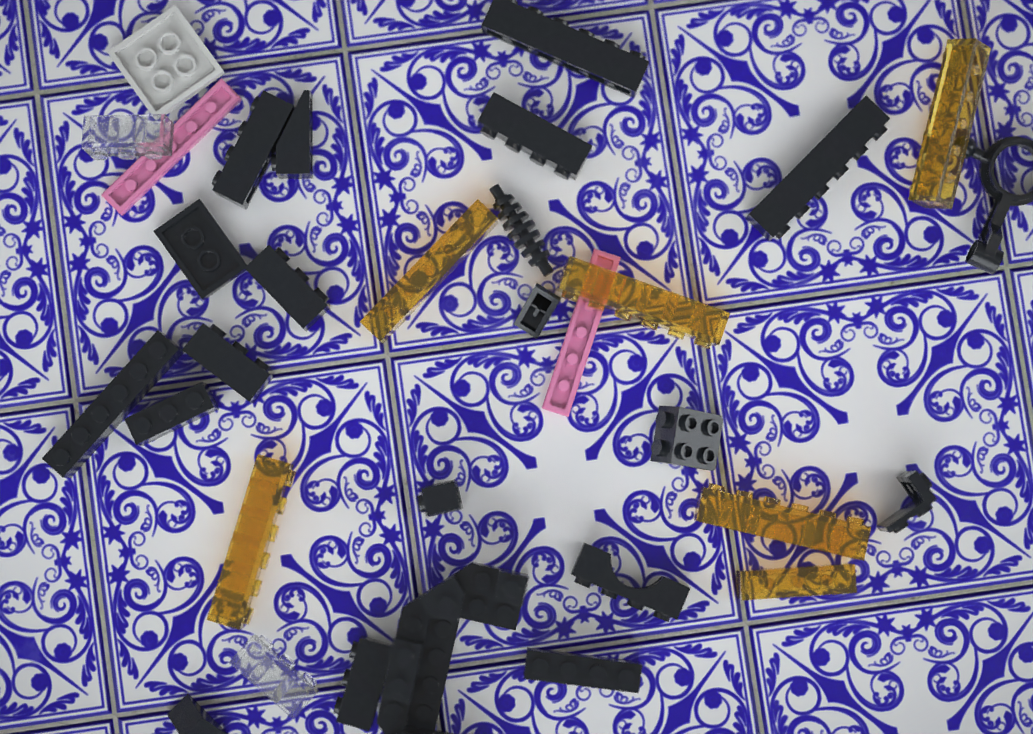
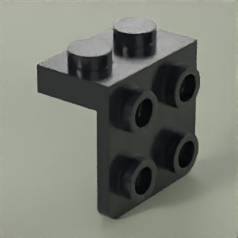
[650,406,723,471]
[876,471,937,533]

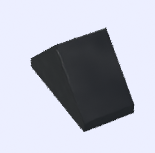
[514,283,561,338]
[167,694,228,734]

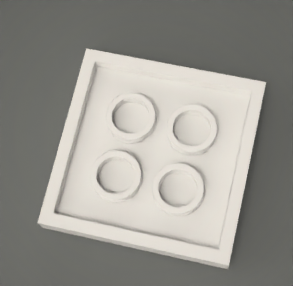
[107,4,225,121]

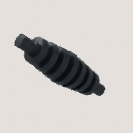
[489,184,554,277]

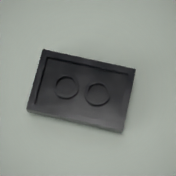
[154,199,247,300]

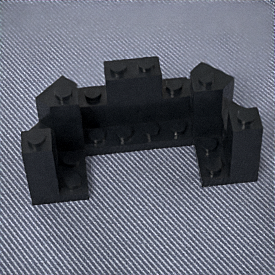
[376,562,529,734]

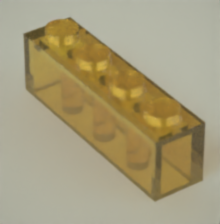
[736,563,857,600]

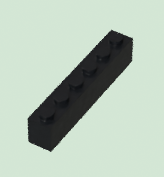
[482,0,649,98]
[745,95,890,241]
[42,330,184,478]

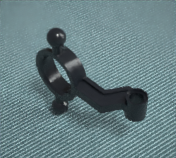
[954,136,1033,274]

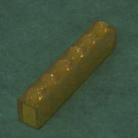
[908,38,991,209]
[360,199,498,344]
[556,256,730,349]
[207,454,296,630]
[693,483,871,561]

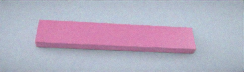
[101,78,242,216]
[542,248,621,417]

